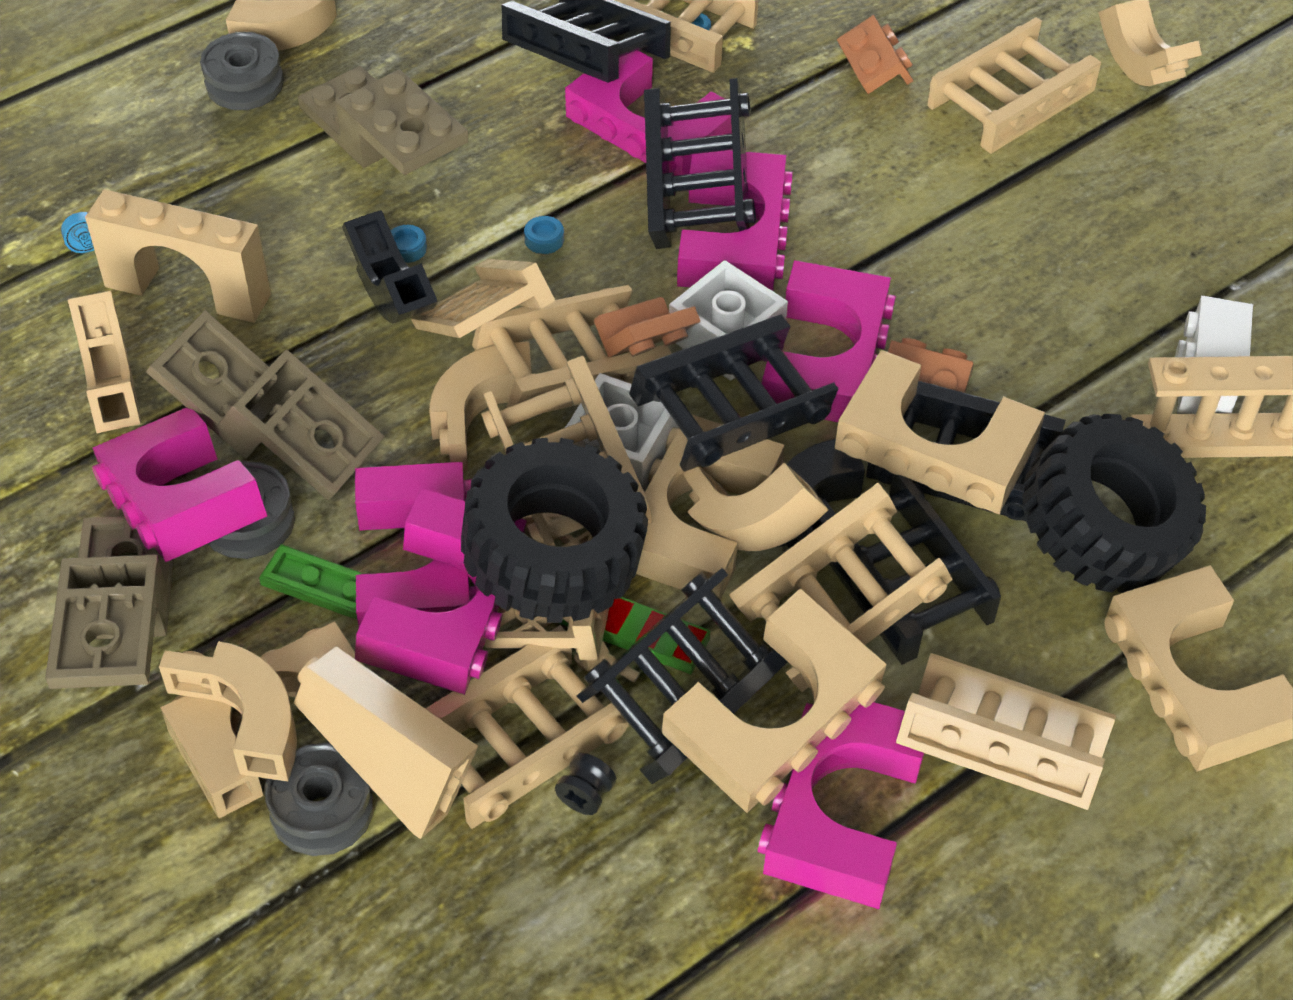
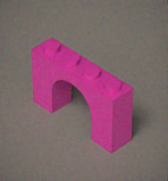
[565,50,732,176]
[677,150,793,291]
[762,260,896,422]
[92,408,267,562]
[355,462,477,628]
[355,488,527,695]
[758,702,925,909]

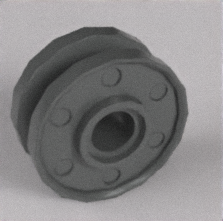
[200,32,284,110]
[208,461,295,559]
[265,743,373,856]

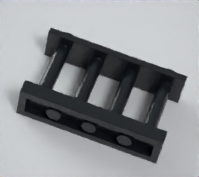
[501,0,671,83]
[644,78,756,249]
[629,314,838,472]
[866,381,1066,522]
[812,474,1001,665]
[576,568,788,784]

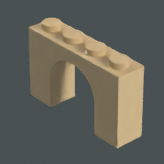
[85,189,271,323]
[835,350,1045,514]
[636,415,785,600]
[1104,565,1293,772]
[662,589,887,813]
[160,621,363,819]

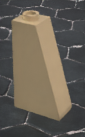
[294,646,478,839]

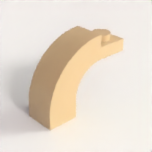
[226,0,337,51]
[1098,0,1202,86]
[68,290,141,433]
[429,341,532,471]
[683,462,829,551]
[159,641,297,782]

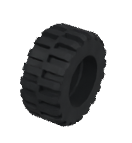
[1022,414,1206,593]
[461,438,648,623]

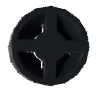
[555,753,617,815]

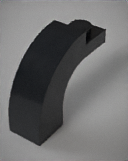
[342,210,438,323]
[774,439,865,553]

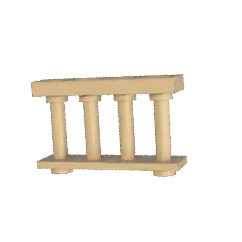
[615,0,759,73]
[927,17,1101,154]
[472,285,672,413]
[481,355,653,547]
[1131,356,1293,458]
[729,483,952,692]
[425,625,629,829]
[896,653,1116,810]

